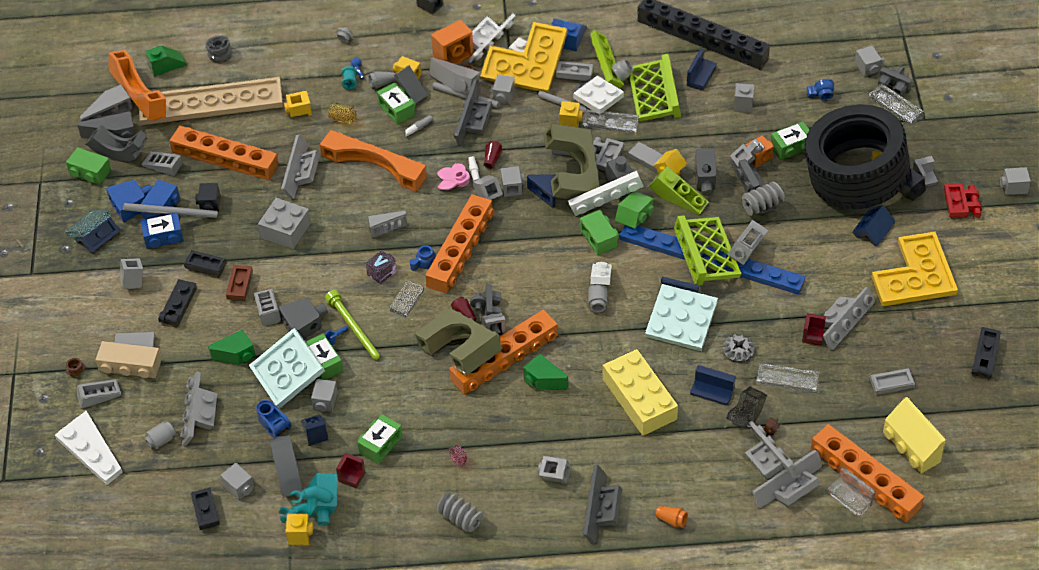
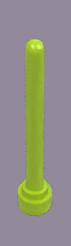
[325,289,380,360]

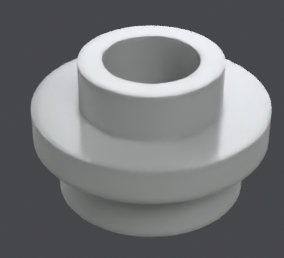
[336,27,353,43]

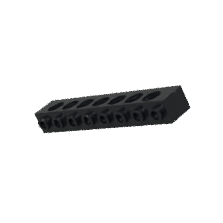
[637,0,770,70]

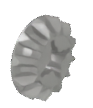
[723,334,755,361]

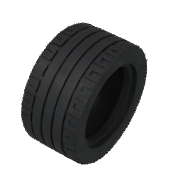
[804,104,910,210]

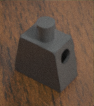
[694,148,716,196]
[605,156,634,202]
[278,298,328,339]

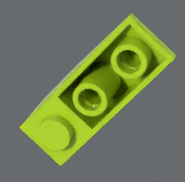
[649,166,709,215]

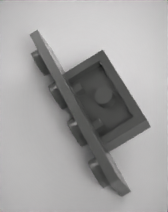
[454,80,493,146]
[731,159,776,214]
[583,465,623,545]

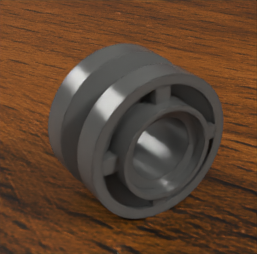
[205,35,232,62]

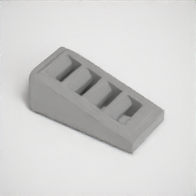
[142,152,183,177]
[368,211,407,238]
[254,289,281,326]
[77,379,121,408]

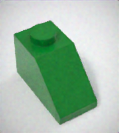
[145,45,187,77]
[208,329,256,365]
[523,354,568,390]

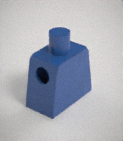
[106,180,152,223]

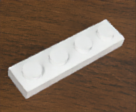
[568,171,644,216]

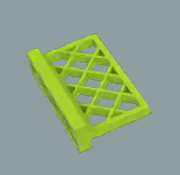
[630,54,681,122]
[674,216,741,286]

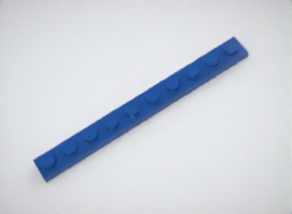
[620,225,805,295]

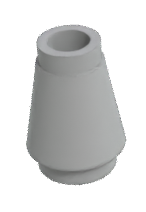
[368,71,396,89]

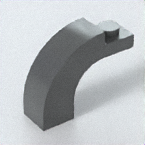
[86,125,146,162]
[269,435,302,497]

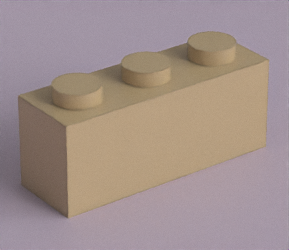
[96,341,162,378]

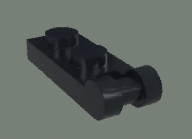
[158,279,197,326]
[971,327,1001,378]

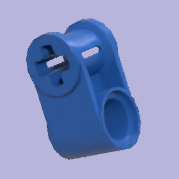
[256,400,292,438]

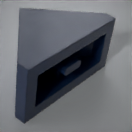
[527,174,556,208]
[301,414,328,446]

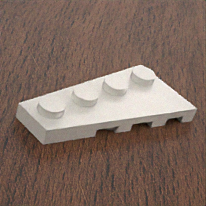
[55,411,123,485]

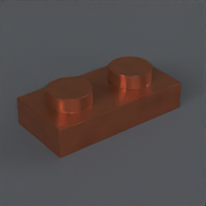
[226,265,253,301]

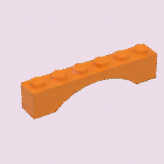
[109,50,166,121]
[320,130,427,192]

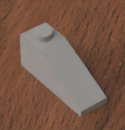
[429,57,480,95]
[80,85,133,122]

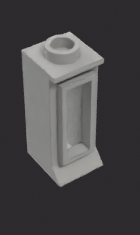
[728,220,768,265]

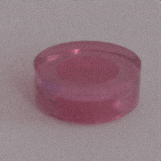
[449,445,467,466]

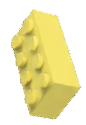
[603,349,678,436]

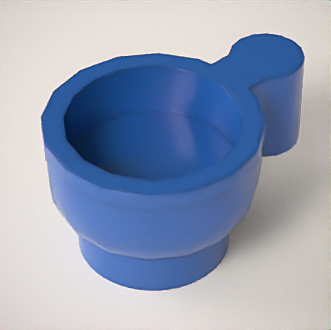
[807,79,834,100]
[410,245,436,271]

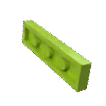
[590,30,624,89]

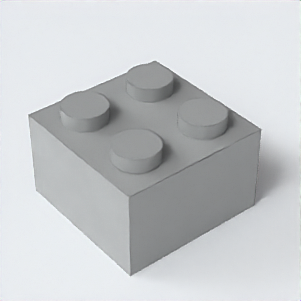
[258,198,311,249]

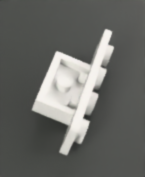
[468,13,516,64]

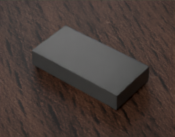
[394,65,428,104]

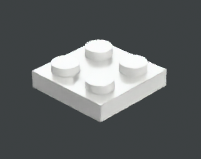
[573,76,624,115]

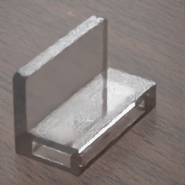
[828,467,875,517]

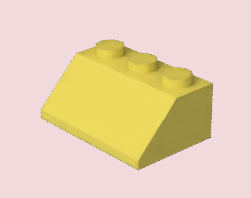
[883,397,946,474]

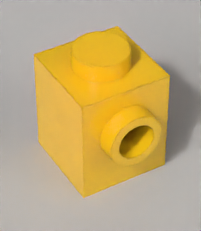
[559,101,583,127]
[654,149,687,176]
[286,514,313,545]

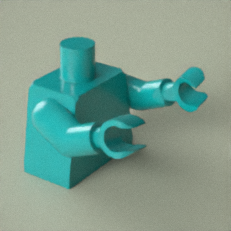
[278,473,337,526]

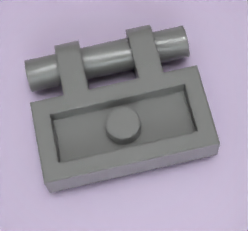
[593,137,624,172]

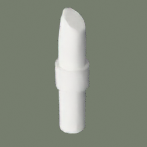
[468,156,480,182]

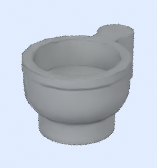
[612,59,634,81]

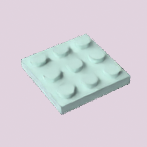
[645,284,718,352]
[249,328,325,409]

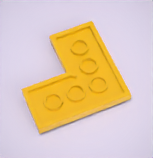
[480,22,568,93]
[871,232,958,307]

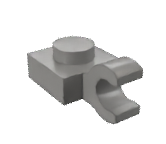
[730,139,765,166]

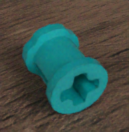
[341,66,357,90]

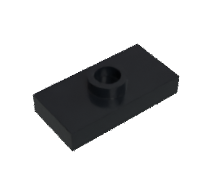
[184,250,227,277]

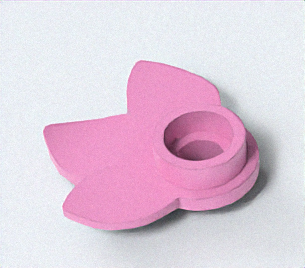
[437,163,470,190]

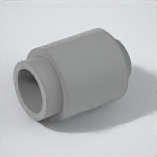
[588,284,608,313]
[144,421,176,449]

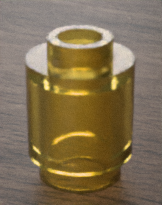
[328,103,356,124]

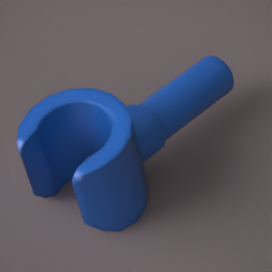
[350,57,365,80]
[325,326,348,345]

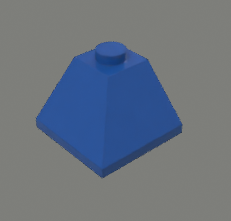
[551,18,587,51]

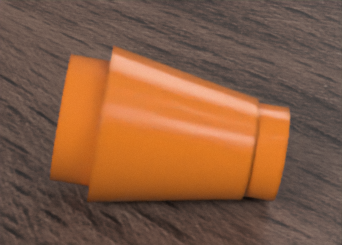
[656,506,688,528]

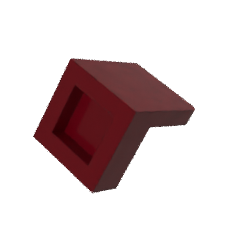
[802,313,826,346]
[336,453,366,489]

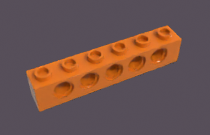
[170,125,279,181]
[425,194,494,294]
[449,310,558,395]
[811,424,925,523]

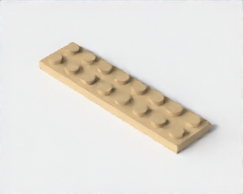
[139,77,283,125]

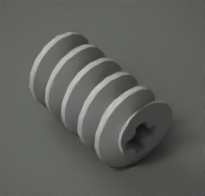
[742,182,785,216]
[437,492,484,533]

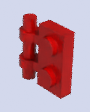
[944,184,982,218]

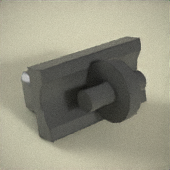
[878,66,912,97]
[470,284,501,323]

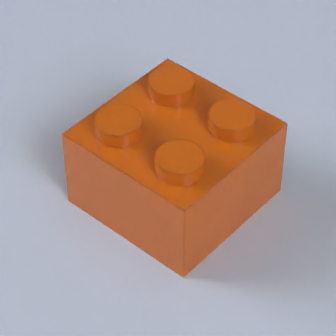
[431,19,474,65]

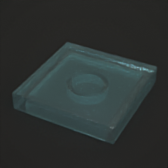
[64,210,111,237]

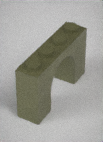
[544,124,600,199]
[414,308,502,376]

